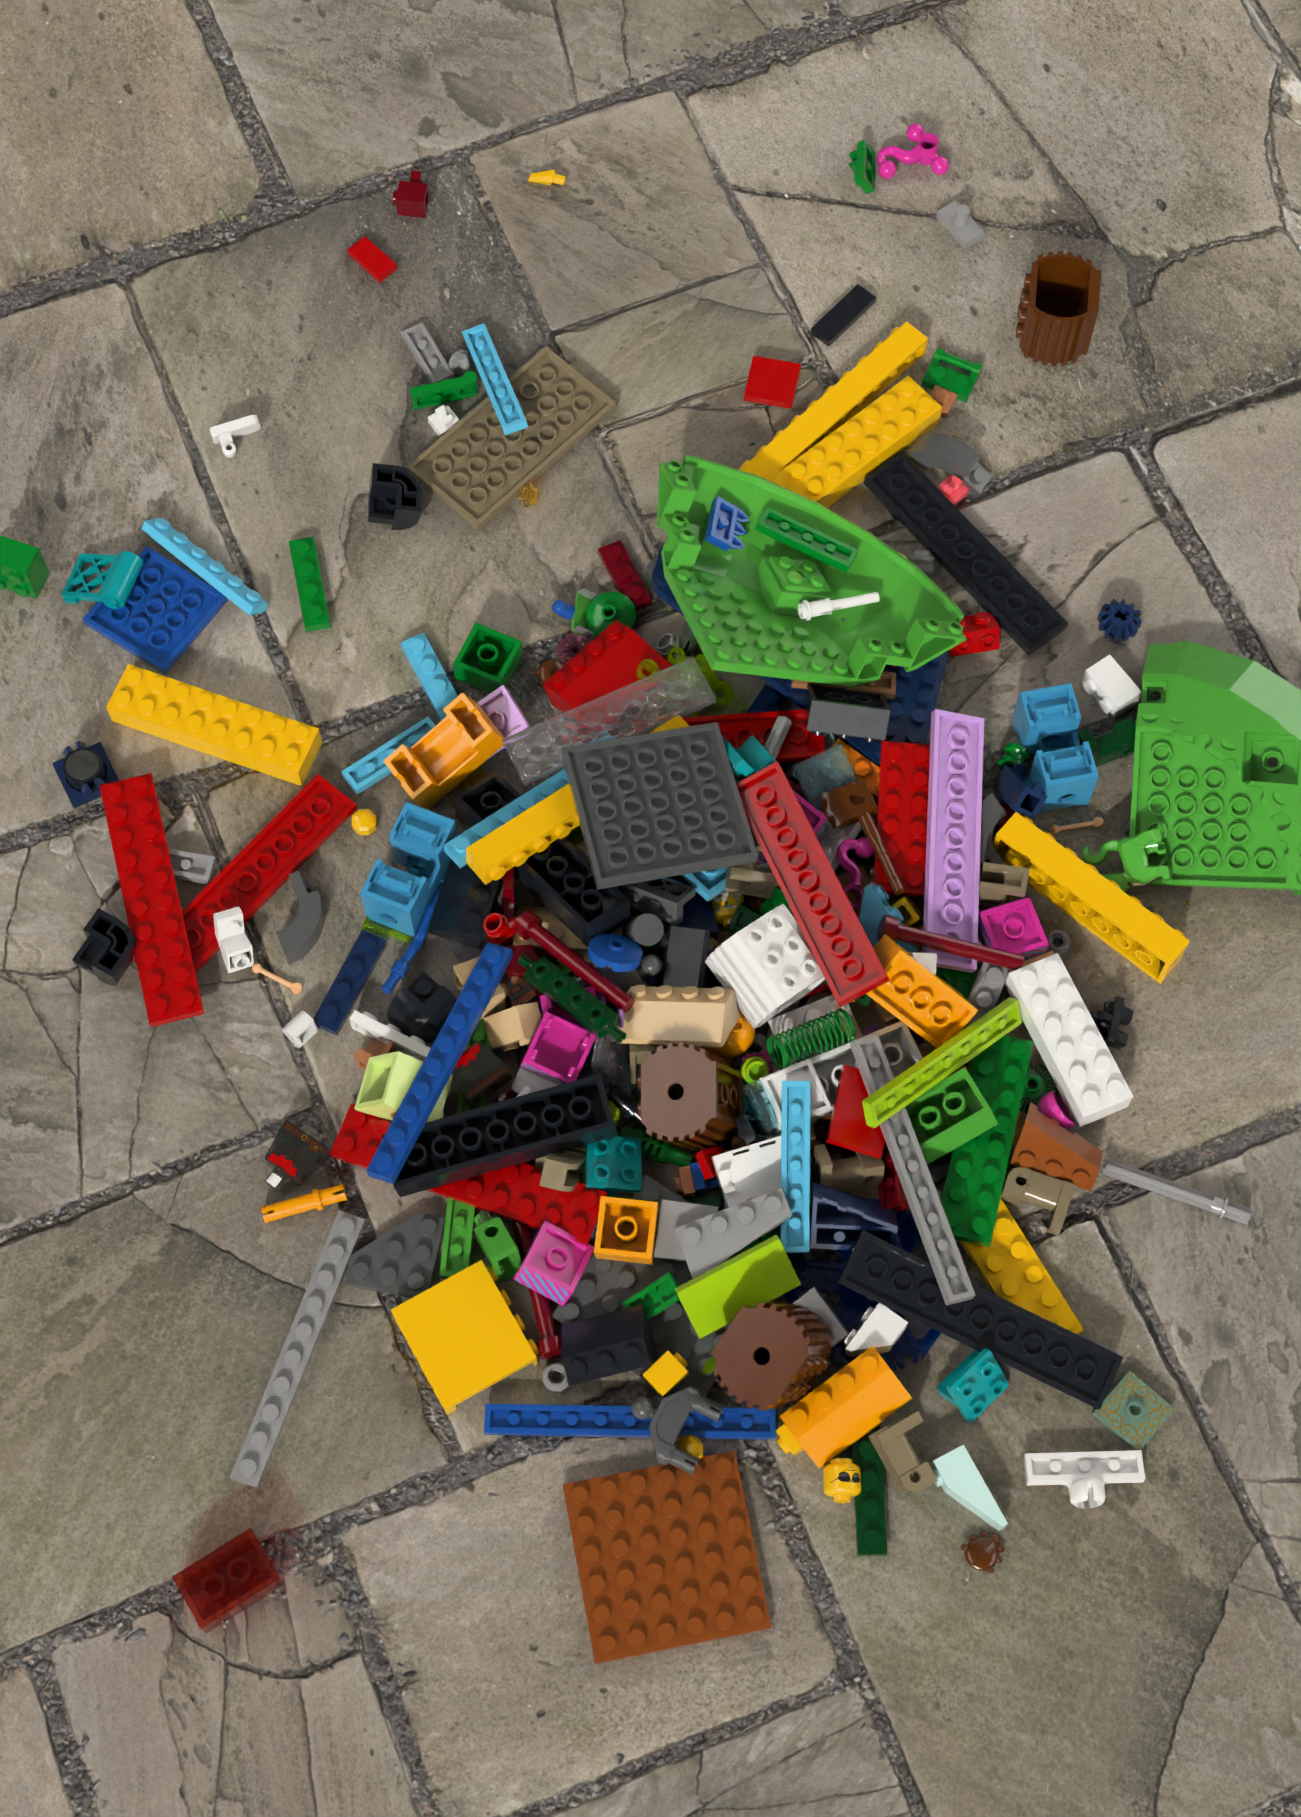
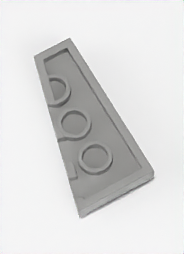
[674,1187,792,1279]

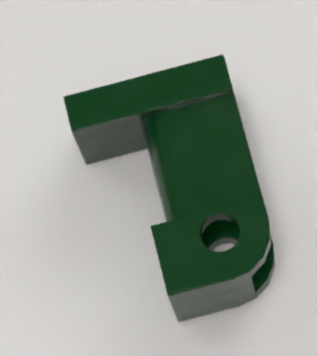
[1078,717,1136,767]

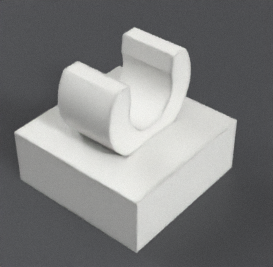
[427,405,460,437]

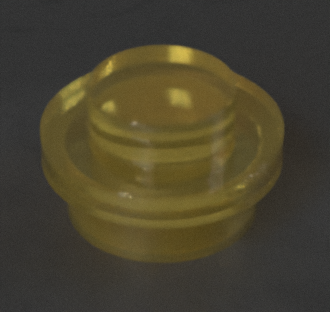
[519,482,538,507]

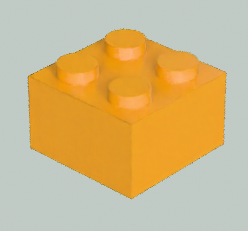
[594,1196,659,1265]

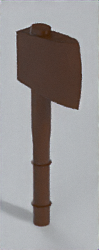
[819,781,904,895]

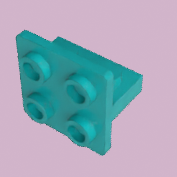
[721,735,776,783]
[585,1136,642,1197]
[936,1348,1009,1423]

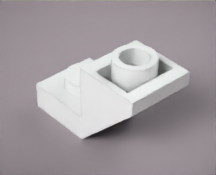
[213,906,254,973]

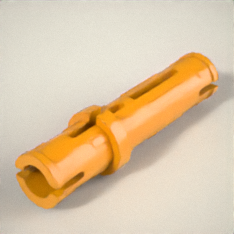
[261,1183,347,1224]

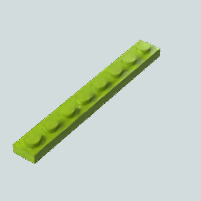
[862,997,1022,1128]

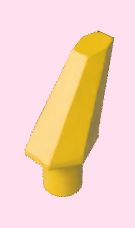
[528,170,566,186]

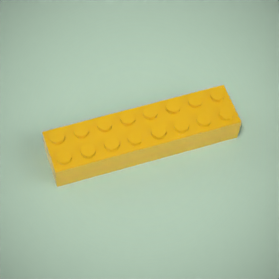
[769,375,942,508]
[106,664,323,786]
[993,812,1190,984]

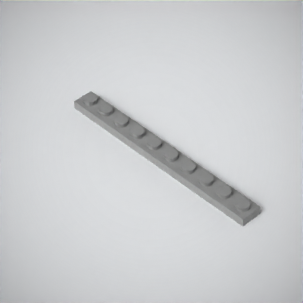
[850,1035,976,1306]
[229,1210,366,1489]

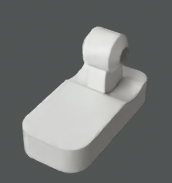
[209,415,261,458]

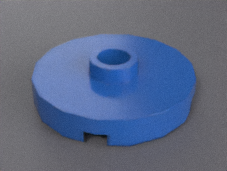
[587,934,642,972]

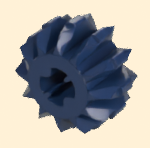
[1097,598,1142,643]

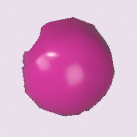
[1038,1091,1075,1131]

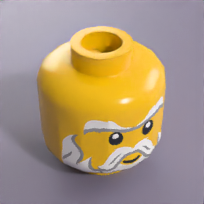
[711,890,745,928]

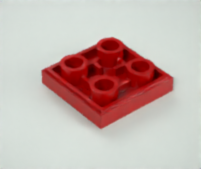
[744,356,801,409]

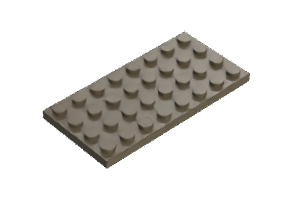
[407,346,616,531]

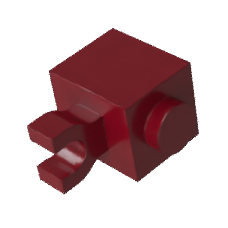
[393,170,429,218]

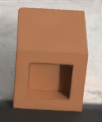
[354,1038,396,1070]

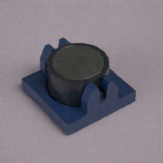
[52,741,119,809]

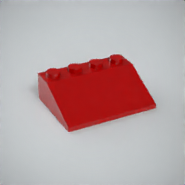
[542,620,675,735]

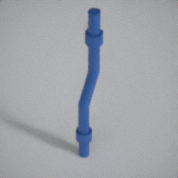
[381,875,445,994]

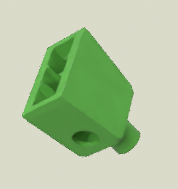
[474,1211,522,1284]

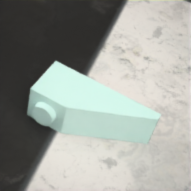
[930,1444,1008,1531]

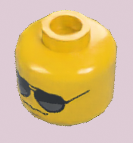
[823,1458,861,1503]

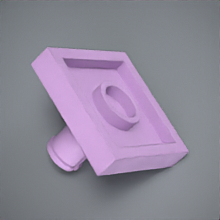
[477,685,532,758]

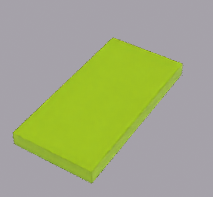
[675,1235,801,1339]

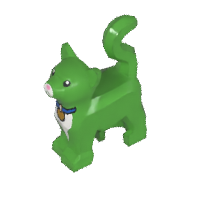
[1081,828,1172,892]

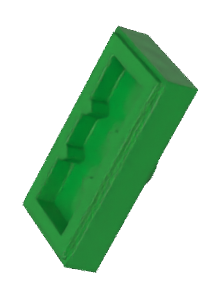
[622,1271,680,1321]

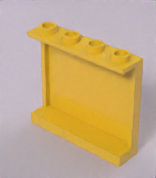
[391,1260,539,1415]

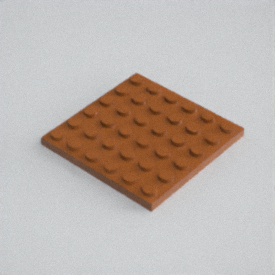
[563,1450,771,1665]

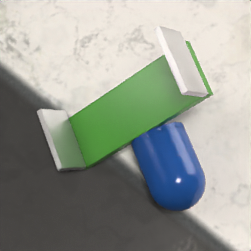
[552,588,598,637]

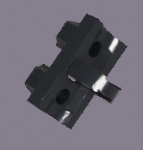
[1089,996,1134,1049]

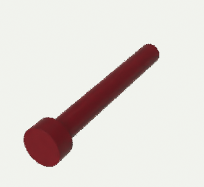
[513,910,635,1013]
[877,915,1024,970]
[511,1220,561,1360]

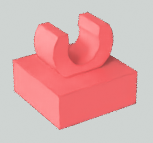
[937,475,969,507]

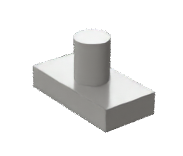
[936,201,985,249]

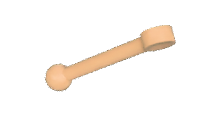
[1050,817,1104,835]
[252,963,302,994]

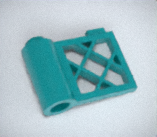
[61,551,143,609]

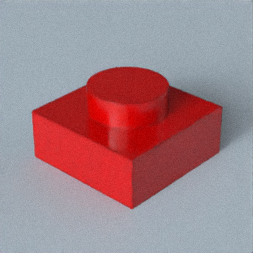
[695,1146,725,1180]

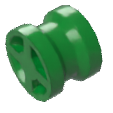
[998,743,1029,769]

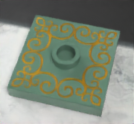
[1092,1370,1175,1450]

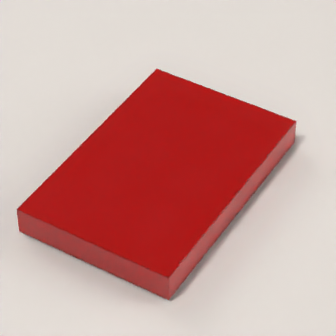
[826,1064,885,1159]

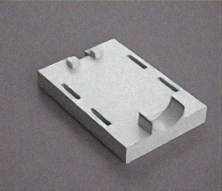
[711,1136,781,1208]

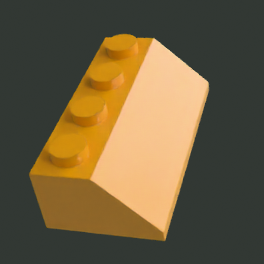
[780,1345,913,1469]

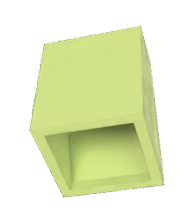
[354,1051,453,1122]

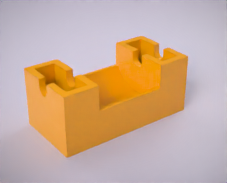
[383,692,508,809]
[866,934,978,1048]

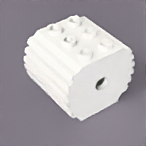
[705,904,825,1029]

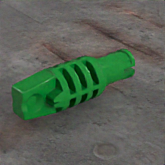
[619,1126,695,1167]

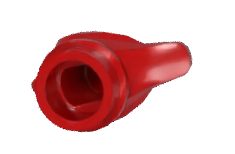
[483,913,518,947]

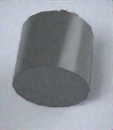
[625,914,663,947]

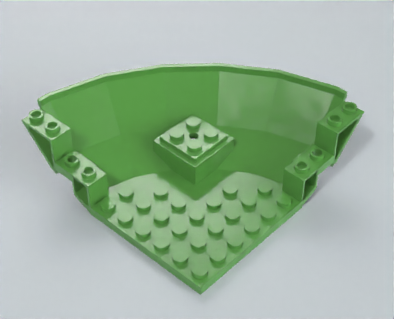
[657,455,966,687]
[1129,641,1301,895]

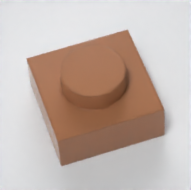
[930,385,958,418]
[674,1166,695,1200]

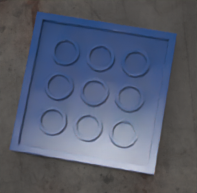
[83,546,228,675]

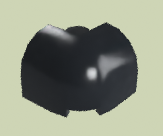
[368,463,422,530]
[72,908,135,986]
[387,972,457,1043]

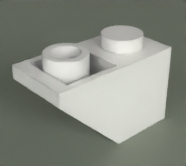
[844,1303,908,1357]

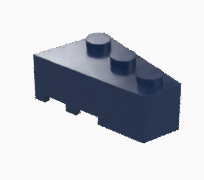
[810,1182,898,1250]

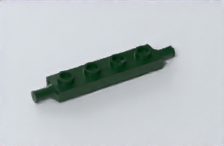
[518,954,626,1043]

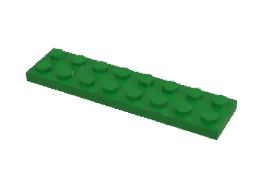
[941,1035,1034,1247]

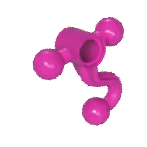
[877,123,949,179]
[836,837,874,910]

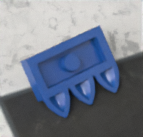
[705,496,749,551]

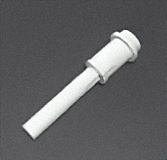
[798,592,879,621]

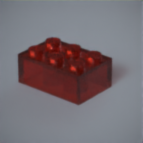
[172,1528,285,1633]

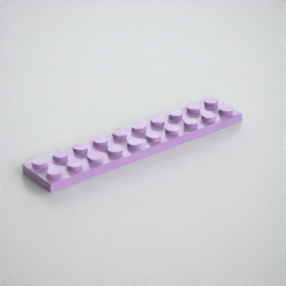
[922,709,984,973]

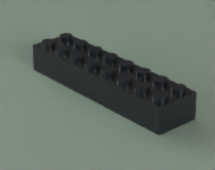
[454,771,631,947]
[382,1074,618,1197]

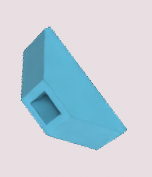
[859,882,920,952]

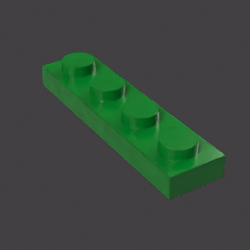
[755,507,859,573]
[288,536,331,632]

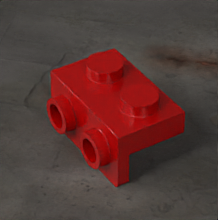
[949,612,1000,657]

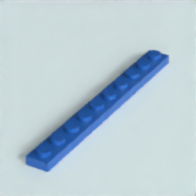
[366,942,514,1184]
[484,1404,776,1440]

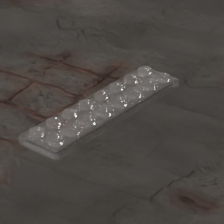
[502,657,716,786]

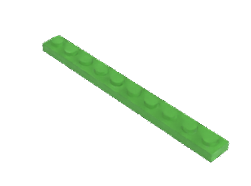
[439,1019,492,1279]

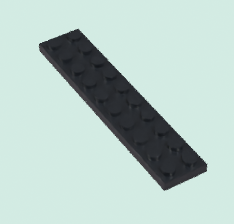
[864,452,1068,656]
[837,1230,1124,1410]

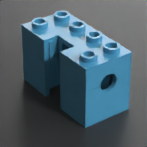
[1012,683,1099,813]
[360,802,457,937]

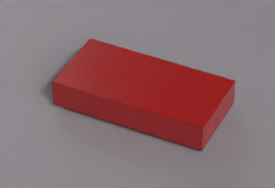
[347,236,397,283]

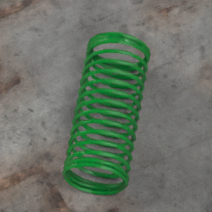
[767,1008,856,1069]

